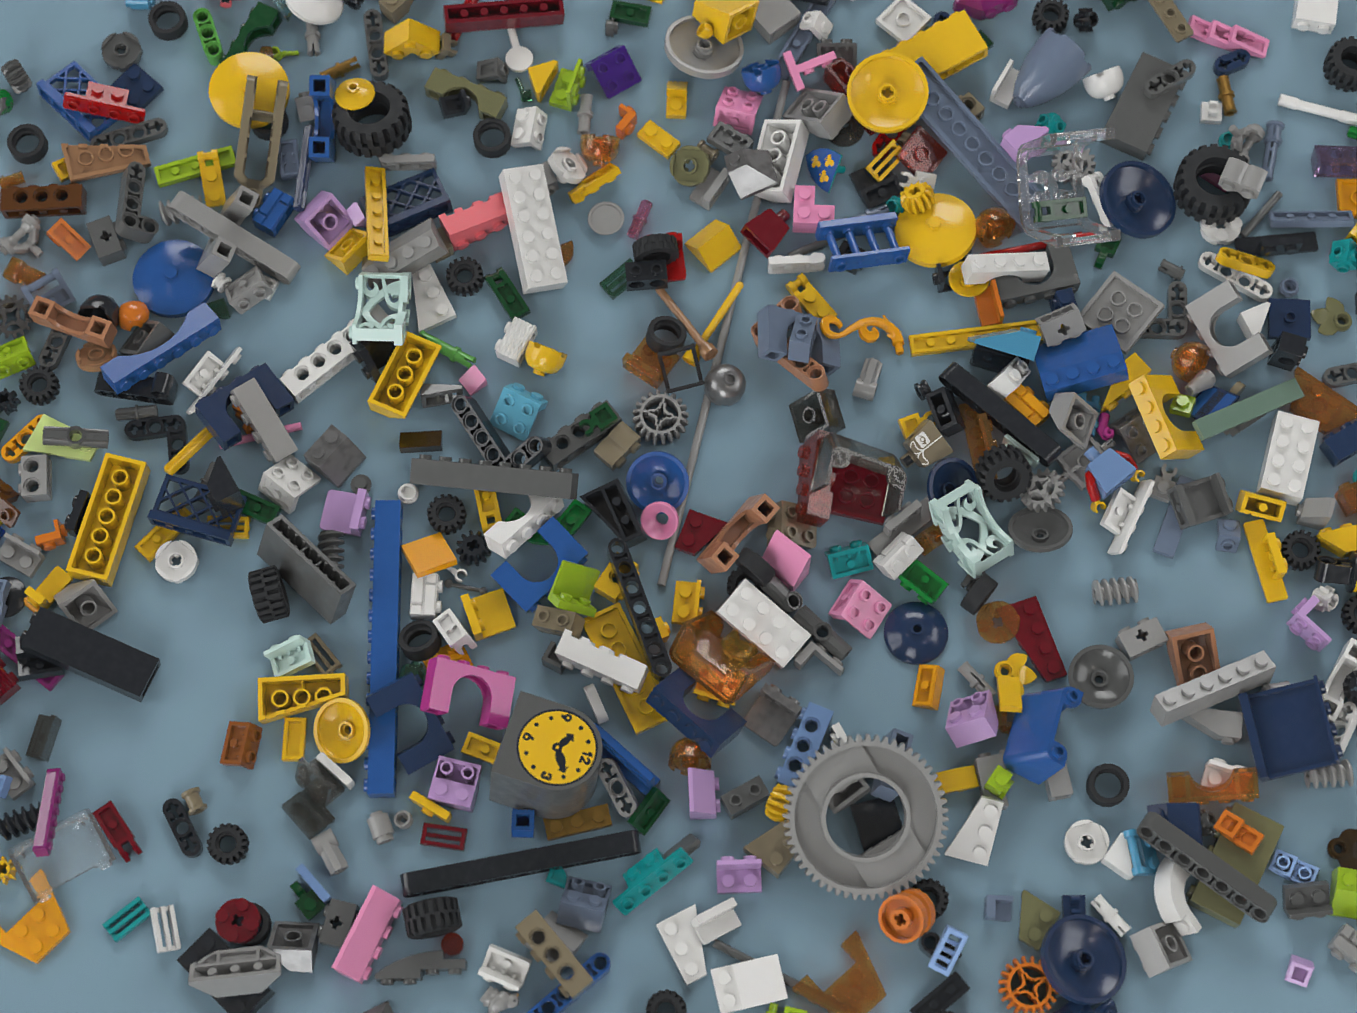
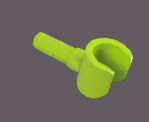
[270,46,299,62]

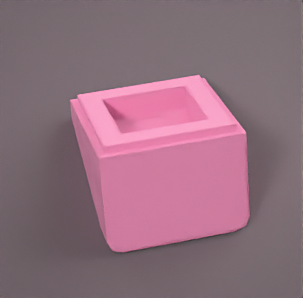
[459,365,488,396]

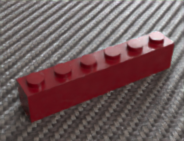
[443,0,565,34]

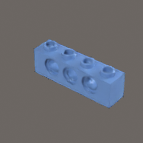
[774,702,834,786]

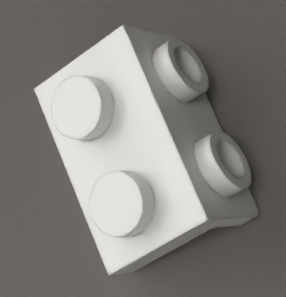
[510,106,548,151]
[478,943,532,991]

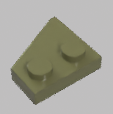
[1018,890,1061,951]

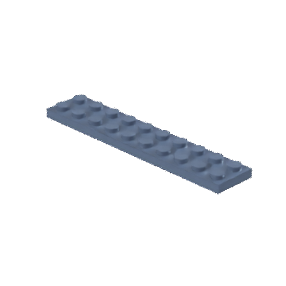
[915,56,1048,233]

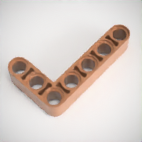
[751,295,829,392]

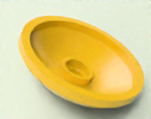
[313,698,370,763]

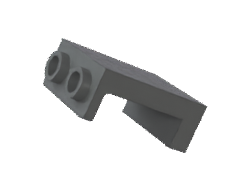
[1166,472,1234,530]

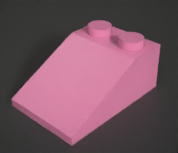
[762,530,811,592]

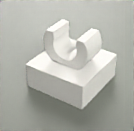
[1200,101,1222,125]

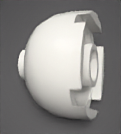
[1082,66,1124,101]

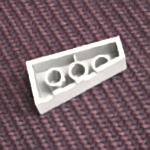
[555,629,649,694]

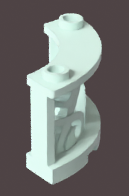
[349,272,411,346]
[928,479,1014,579]

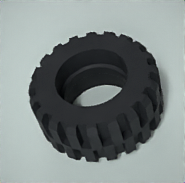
[332,80,412,158]
[1173,144,1251,225]

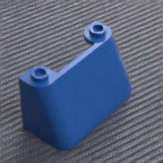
[1003,687,1084,785]

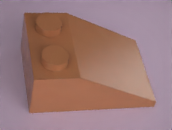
[1164,622,1220,686]

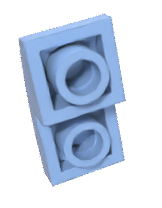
[1269,849,1320,884]

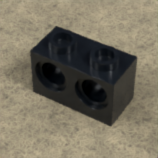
[625,260,668,291]

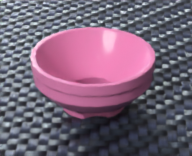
[640,501,679,540]

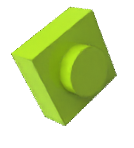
[1169,394,1196,418]

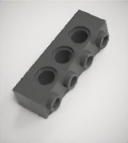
[539,400,622,471]

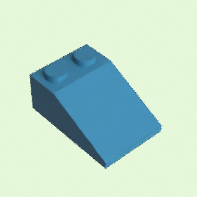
[967,327,1041,361]

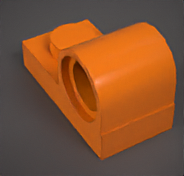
[46,218,92,262]

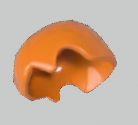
[119,301,150,331]

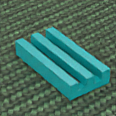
[102,896,151,943]

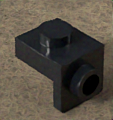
[438,89,471,119]

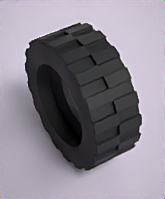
[632,233,679,264]

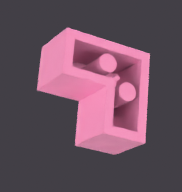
[792,185,835,234]

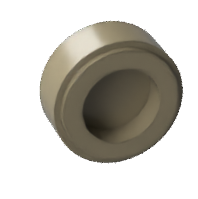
[1229,381,1246,396]

